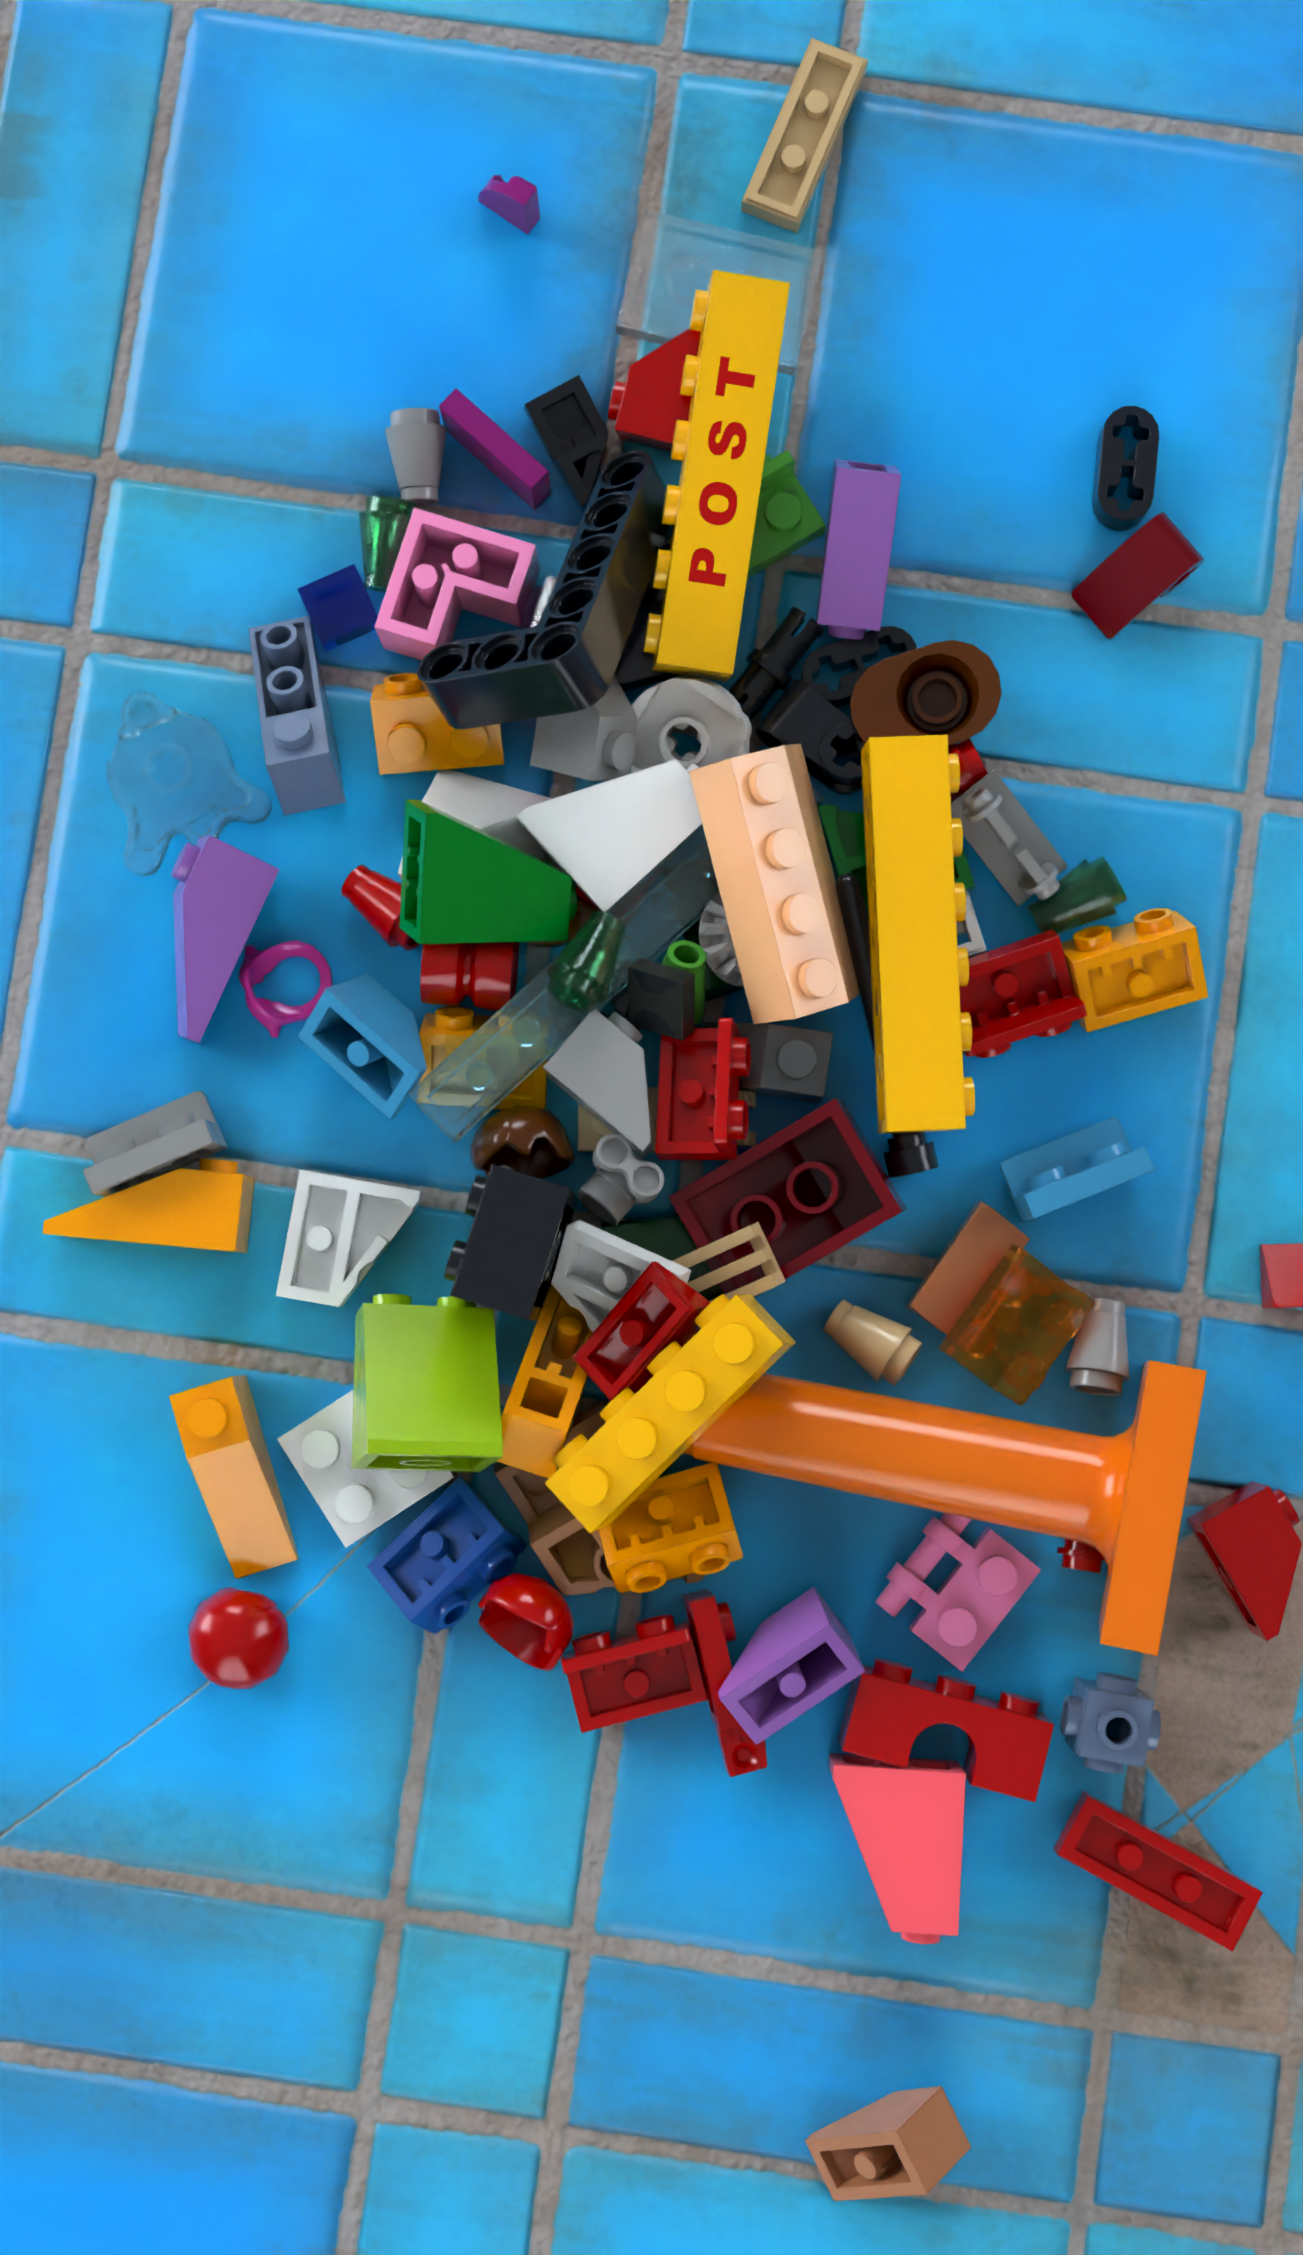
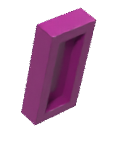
[439,388,551,511]

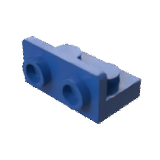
[366,1476,527,1634]

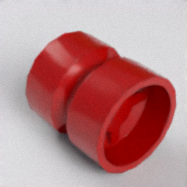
[420,942,519,1012]

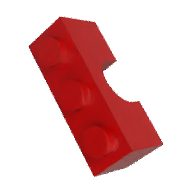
[838,1658,1054,1802]

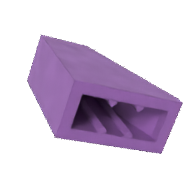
[816,459,902,640]

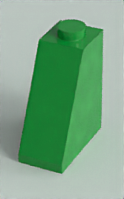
[399,800,577,944]

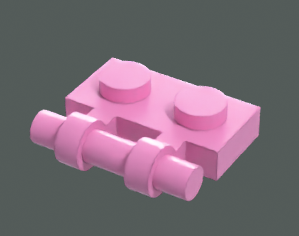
[875,1513,1042,1672]

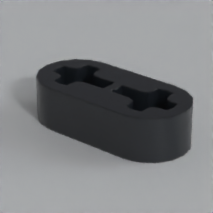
[1092,406,1159,531]
[800,626,917,708]

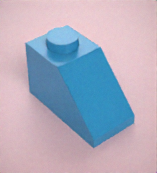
[297,973,427,1119]

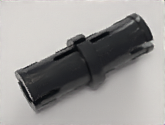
[728,606,824,723]

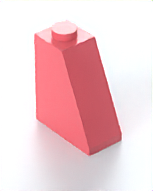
[828,1753,966,1944]

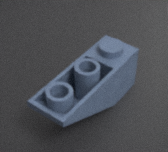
[248,616,346,816]

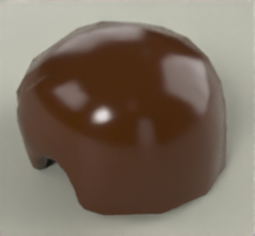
[470,1105,575,1179]

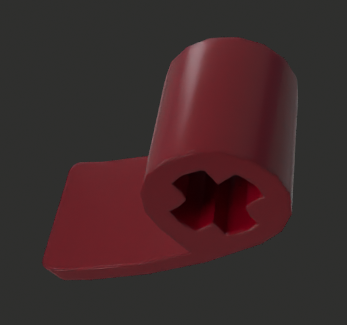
[1071,512,1205,640]

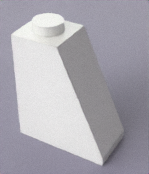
[517,759,702,915]

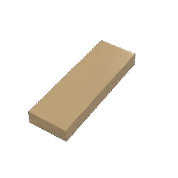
[741,38,868,233]

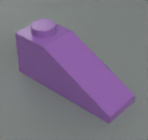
[171,835,280,1043]

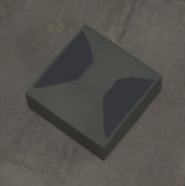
[628,958,695,1041]

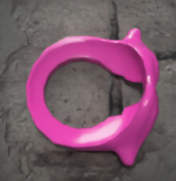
[238,940,333,1038]

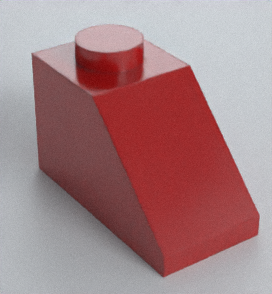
[608,329,701,452]
[1186,1481,1302,1641]

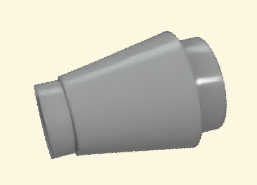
[385,408,447,506]
[1065,1298,1130,1396]

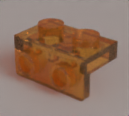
[938,1244,1095,1406]

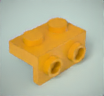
[370,673,505,775]

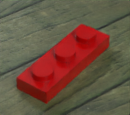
[1053,1791,1263,1952]

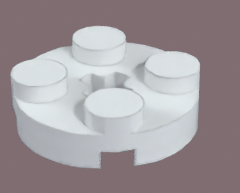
[629,676,752,773]

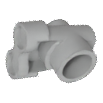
[577,1134,664,1226]

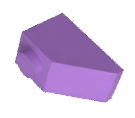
[718,1587,865,1745]

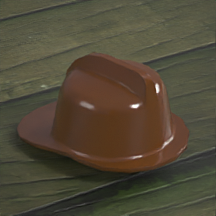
[850,640,1001,746]

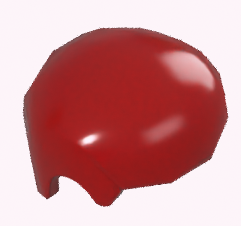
[478,1573,574,1671]
[188,1587,289,1689]

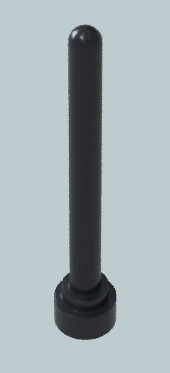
[836,873,939,1178]

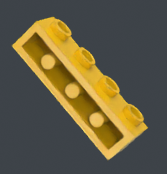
[545,1294,796,1533]

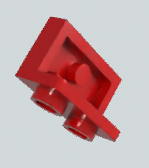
[959,929,1087,1058]
[655,1018,751,1160]
[561,1614,708,1733]

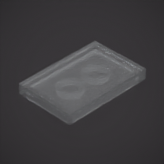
[616,209,825,376]

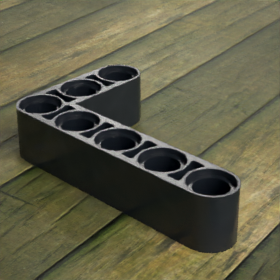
[417,450,670,729]

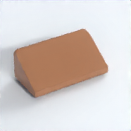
[905,1201,1030,1343]

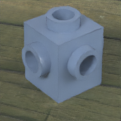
[1060,1672,1161,1774]

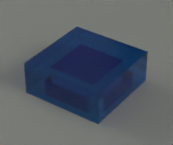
[297,564,378,651]

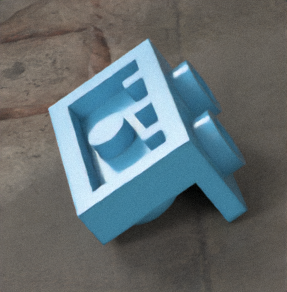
[999,1117,1155,1222]

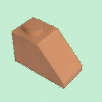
[805,2086,971,2201]

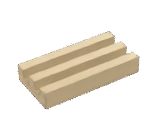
[672,1222,786,1303]

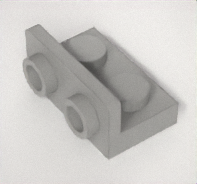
[83,1091,228,1197]

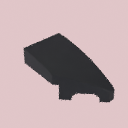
[523,375,609,508]

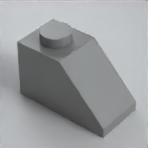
[530,674,638,781]
[543,1008,652,1159]

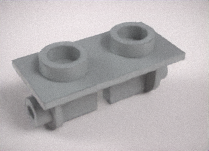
[951,769,1068,907]

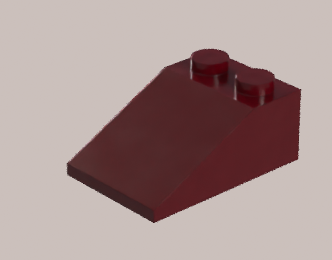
[668,1098,907,1297]

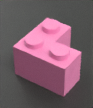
[374,508,540,661]

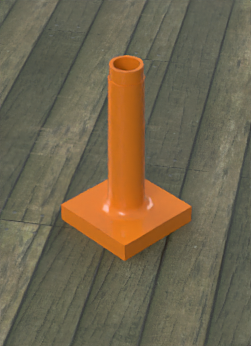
[682,1360,1207,1656]

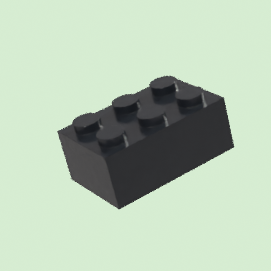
[444,1164,578,1320]

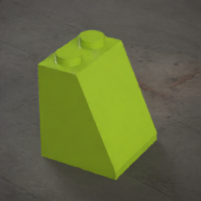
[351,1294,503,1472]

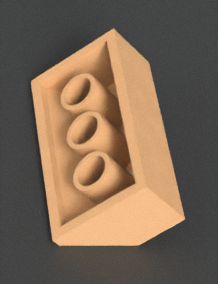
[689,744,860,1024]

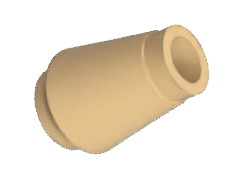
[823,1299,923,1386]

